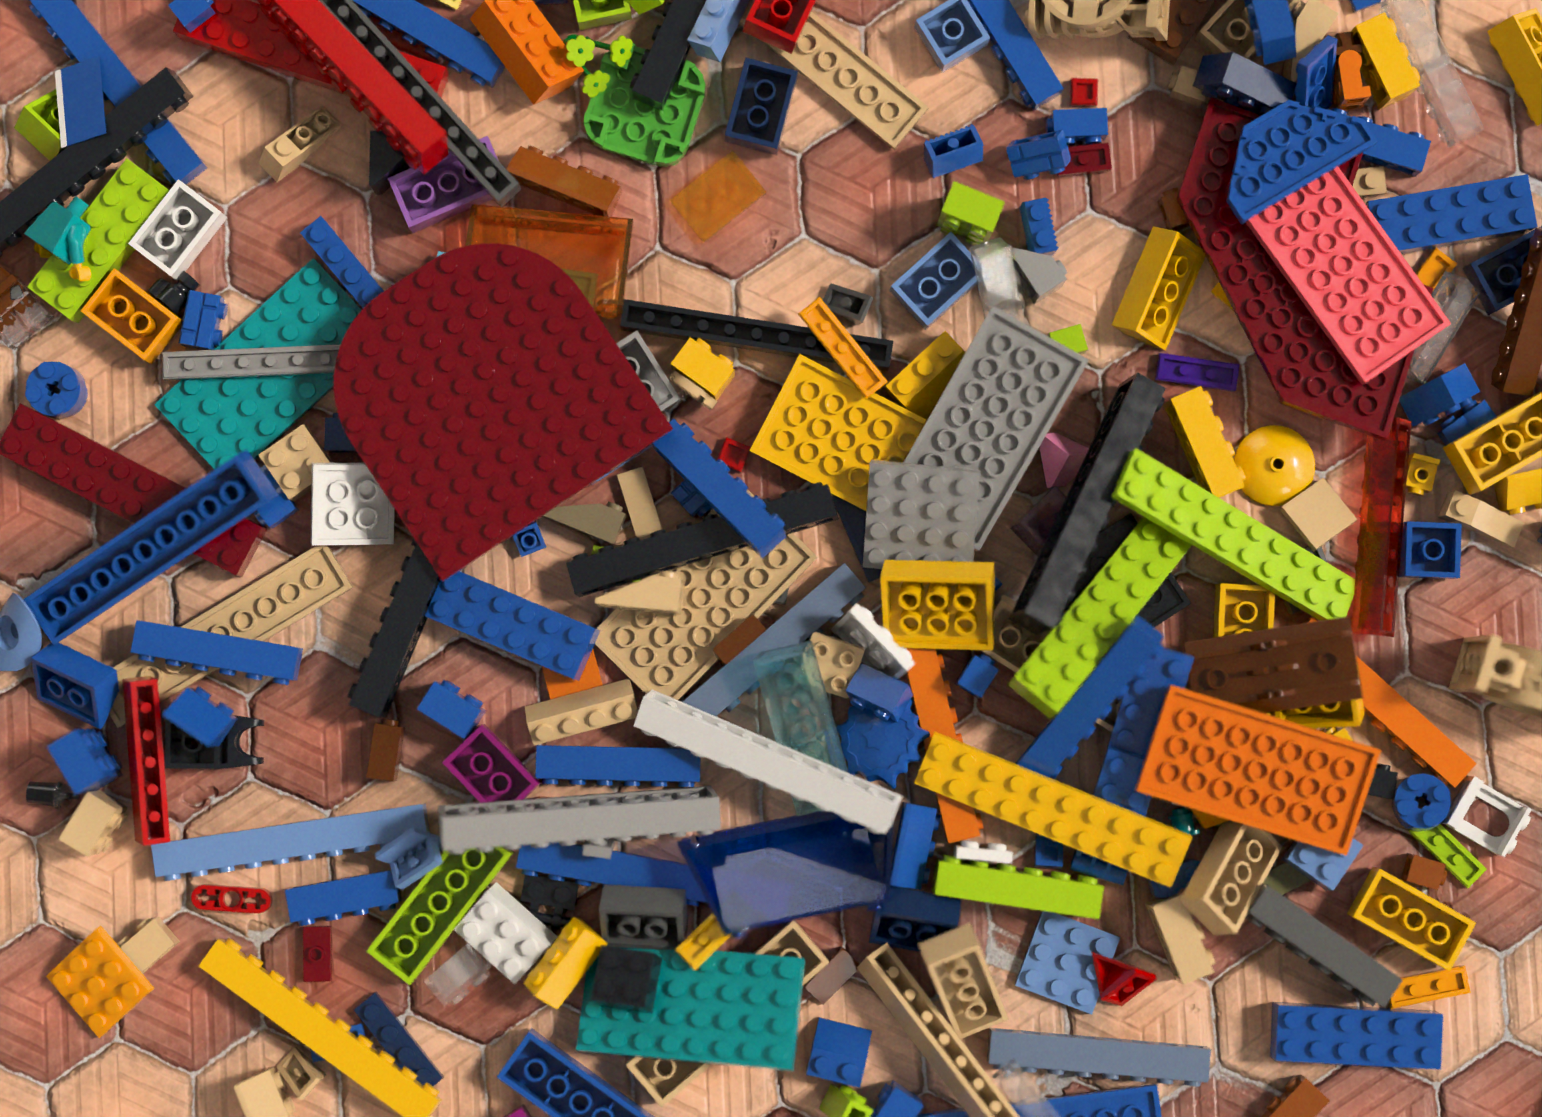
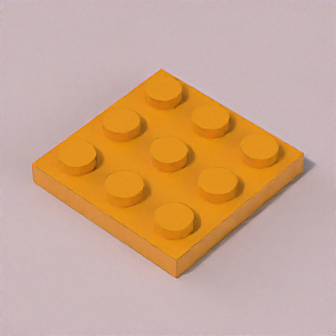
[46,926,154,1038]

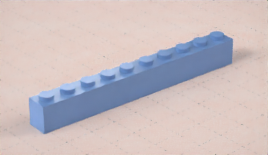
[151,803,430,881]

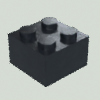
[591,945,662,1013]

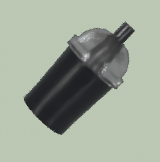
[26,781,80,809]

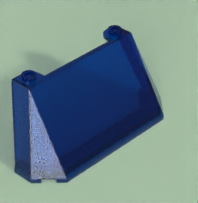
[677,810,894,940]

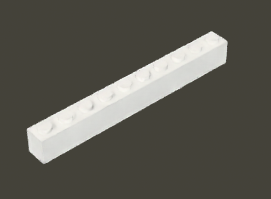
[634,690,903,834]

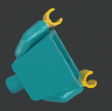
[24,196,91,281]

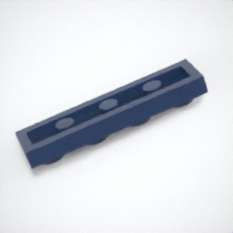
[354,992,444,1086]

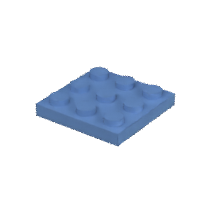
[1014,911,1120,1014]

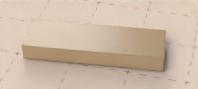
[617,467,662,540]

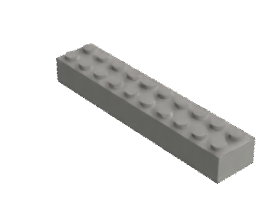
[438,786,721,854]

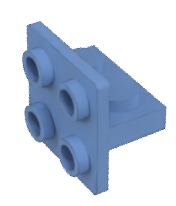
[375,828,443,890]

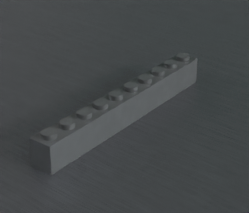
[319,0,522,207]

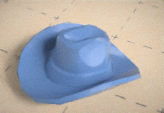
[0,592,42,671]

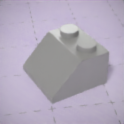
[1005,248,1067,304]

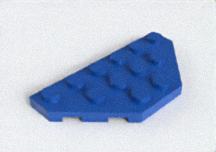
[1226,100,1378,224]

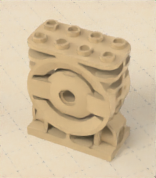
[1024,0,1170,41]
[1448,635,1542,718]

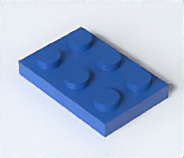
[1294,36,1337,109]

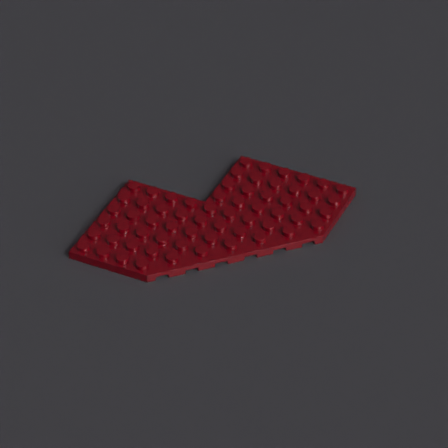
[1176,97,1433,441]

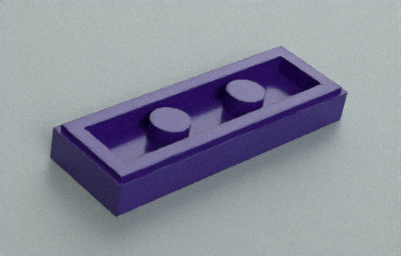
[1155,353,1240,392]

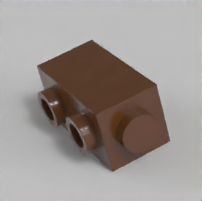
[366,719,405,782]

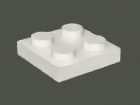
[953,840,1013,863]

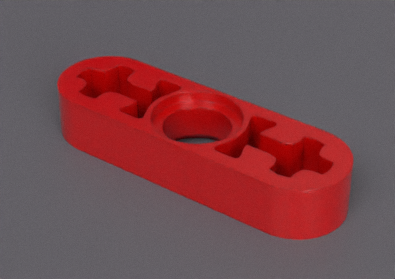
[191,884,273,913]

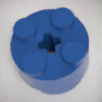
[25,362,88,419]
[1392,774,1451,832]

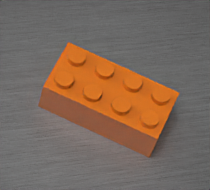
[470,0,584,105]

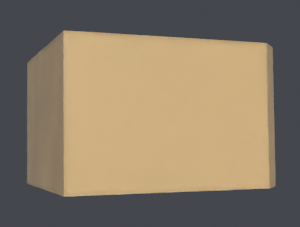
[277,1047,326,1100]

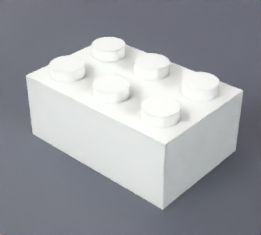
[128,179,227,281]
[454,882,557,984]

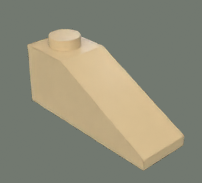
[1438,490,1524,548]

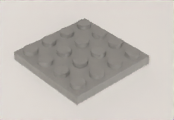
[863,460,981,569]

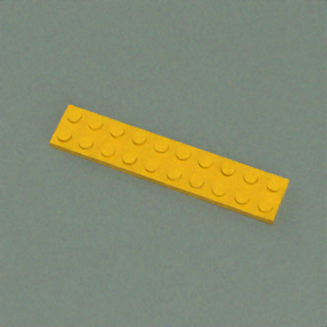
[914,732,1192,888]

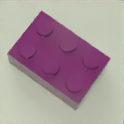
[442,724,541,802]

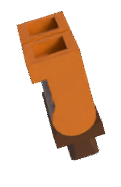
[1333,32,1371,111]

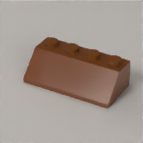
[506,145,622,221]

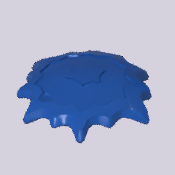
[835,698,930,789]

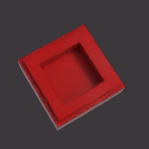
[1070,78,1098,107]
[716,437,751,473]

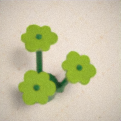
[563,34,633,98]

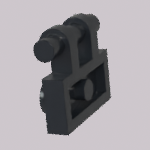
[520,875,579,930]

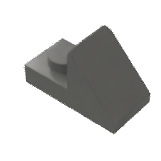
[823,283,874,325]

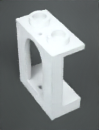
[1441,776,1532,857]

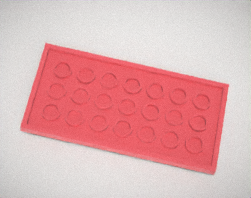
[1246,167,1451,385]

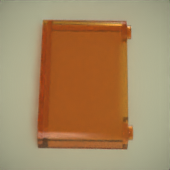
[465,204,633,319]

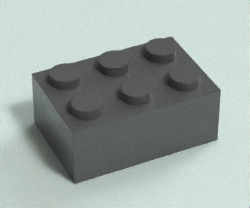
[599,884,688,950]

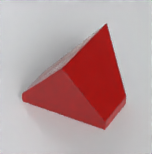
[1092,952,1157,1006]

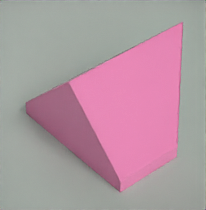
[1039,433,1089,488]

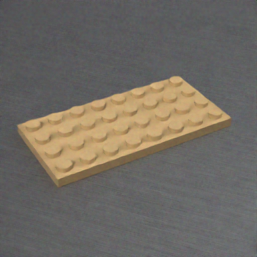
[595,490,818,701]

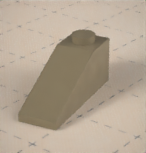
[543,501,627,545]

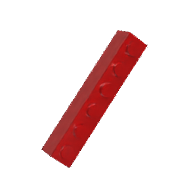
[122,676,170,846]

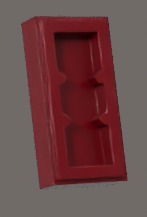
[303,926,332,982]

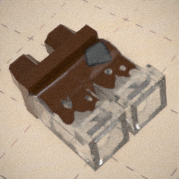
[0,267,54,350]

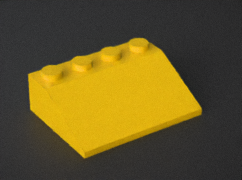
[881,560,995,650]

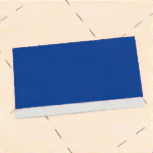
[55,56,106,148]

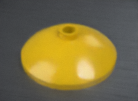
[1234,425,1315,506]

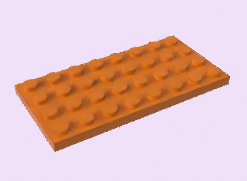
[1135,684,1381,856]

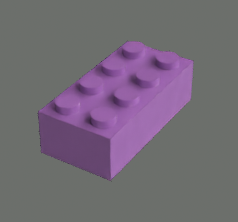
[388,136,499,233]

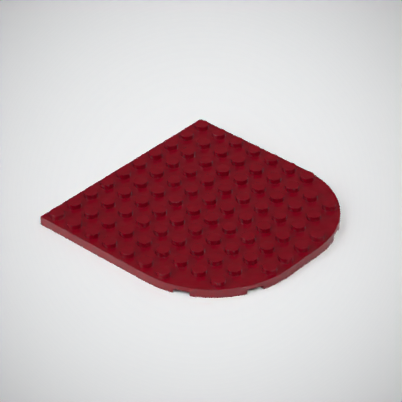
[334,243,673,582]

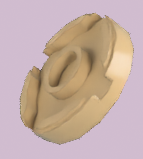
[668,370,717,410]

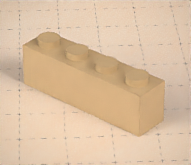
[525,678,639,746]

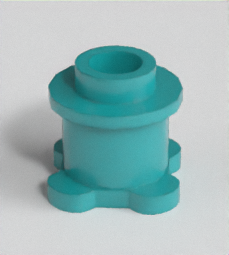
[1168,807,1200,835]

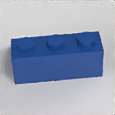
[31,642,119,729]
[888,802,941,890]

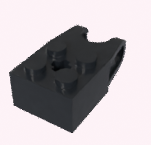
[164,715,265,769]

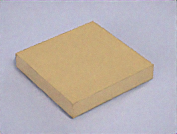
[1280,478,1357,552]

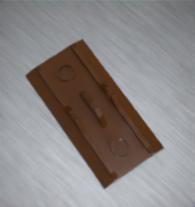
[1184,616,1363,713]

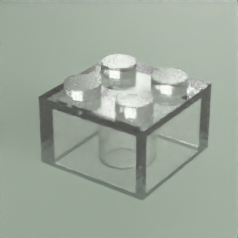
[424,943,493,1006]

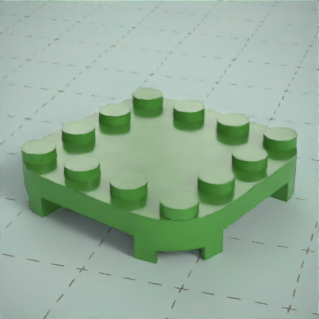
[584,43,706,167]

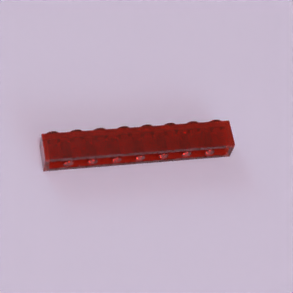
[1350,417,1412,637]

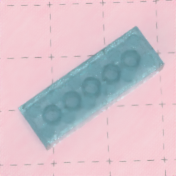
[753,640,849,816]

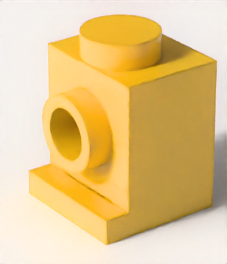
[1400,453,1440,496]

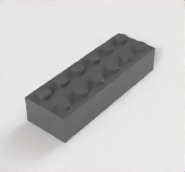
[1245,883,1403,1007]

